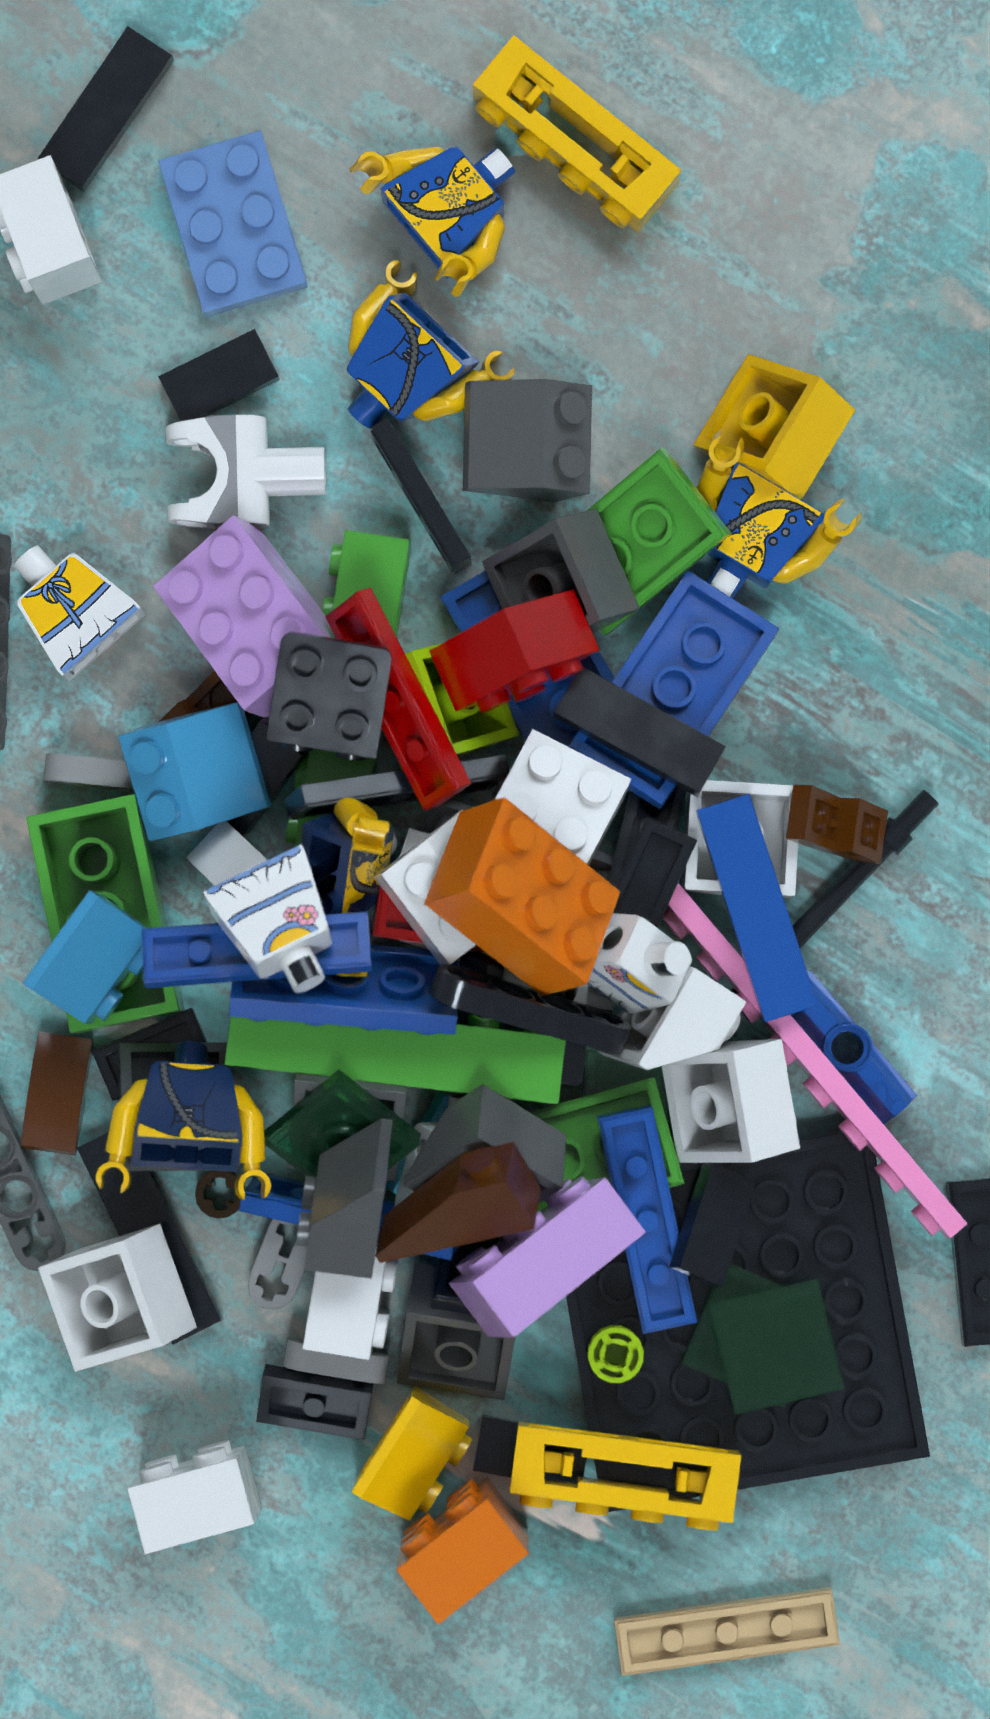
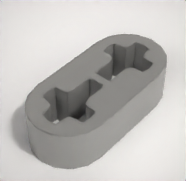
[43,753,134,792]
[248,1219,307,1310]
[283,1338,390,1384]

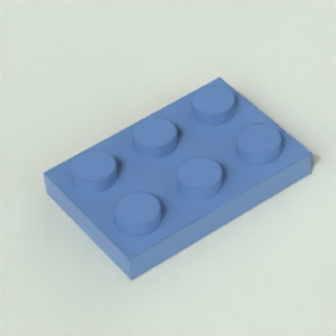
[158,130,308,318]

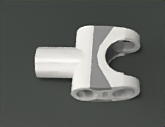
[165,415,327,531]

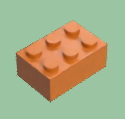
[424,797,621,996]
[396,1477,529,1625]

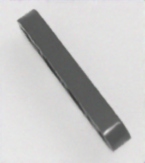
[0,1095,66,1271]

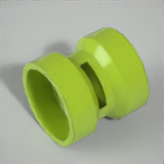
[587,1325,644,1383]

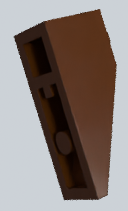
[375,1141,541,1263]

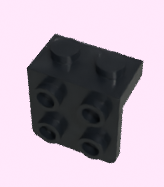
[266,631,392,761]

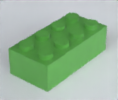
[26,794,185,1034]

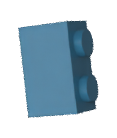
[118,702,272,841]
[23,890,148,1024]

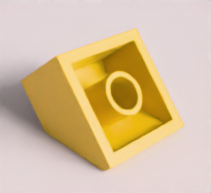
[693,354,855,500]
[351,1386,473,1521]

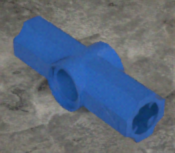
[790,970,918,1125]

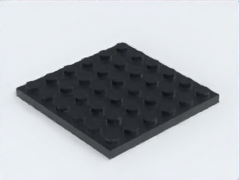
[566,1133,930,1512]

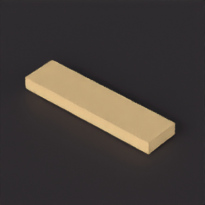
[614,1587,840,1676]

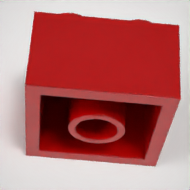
[429,590,600,713]

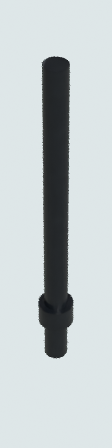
[730,790,939,994]

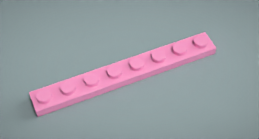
[662,883,968,1238]

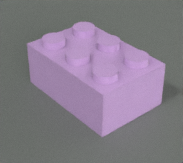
[153,515,336,718]
[449,1176,646,1338]

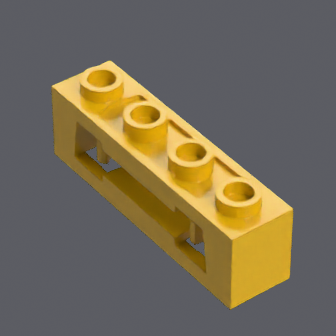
[473,35,682,233]
[510,1421,741,1531]

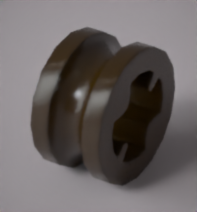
[195,1171,245,1219]

